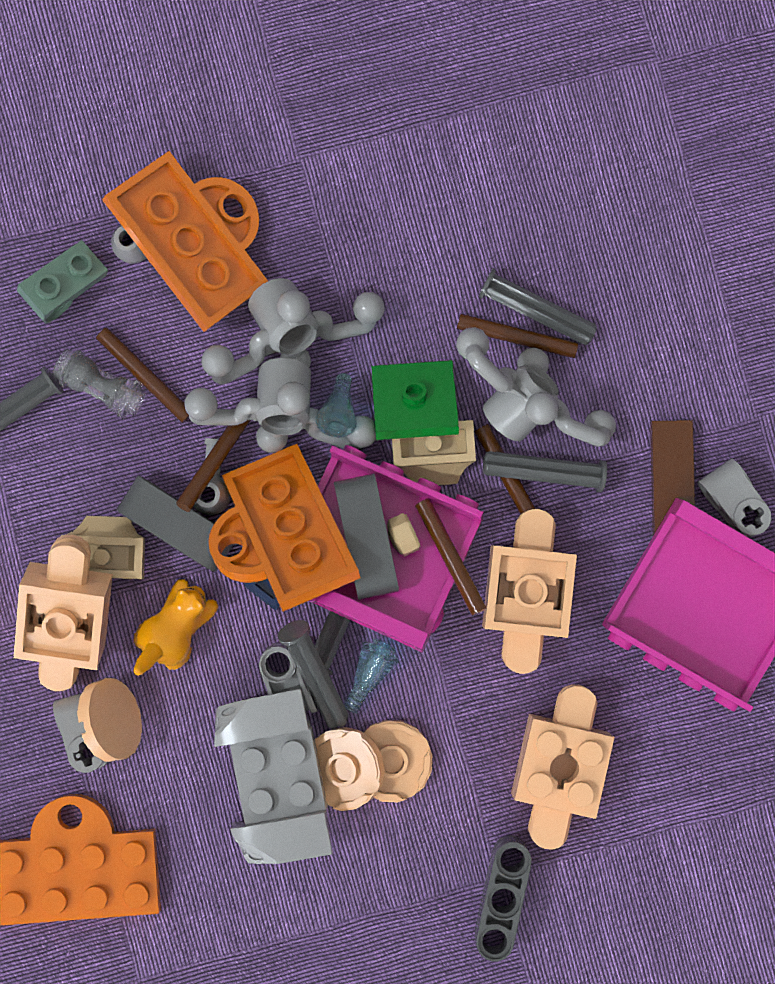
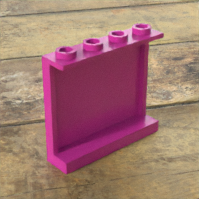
[309,445,484,653]
[602,498,775,712]

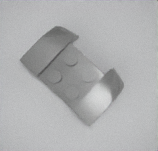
[214,689,333,864]

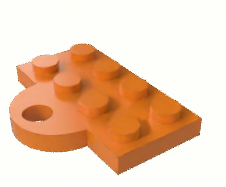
[102,151,268,332]
[209,444,361,612]
[0,794,161,926]

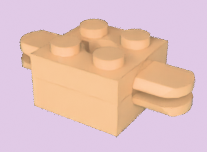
[482,509,577,674]
[14,535,113,691]
[511,684,615,849]

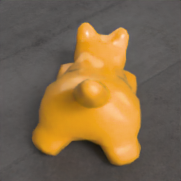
[133,579,219,675]

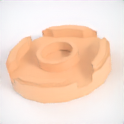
[77,678,142,762]
[363,720,432,803]
[315,727,385,811]

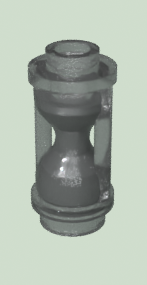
[52,348,145,419]

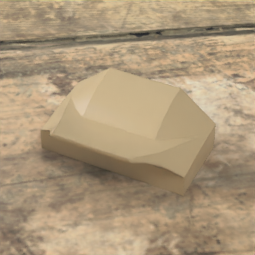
[392,420,476,485]
[61,516,145,579]

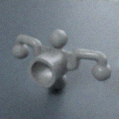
[201,278,385,384]
[456,327,616,447]
[184,358,376,453]

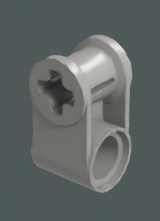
[698,458,771,537]
[259,642,318,713]
[53,693,108,773]

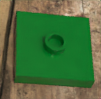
[371,360,459,440]

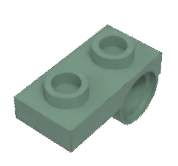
[17,240,108,324]

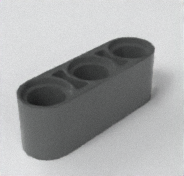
[334,473,399,600]
[116,475,234,573]
[474,835,531,962]

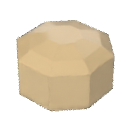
[387,513,421,557]

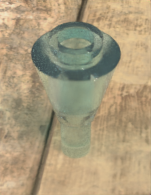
[315,373,357,438]
[344,639,399,714]

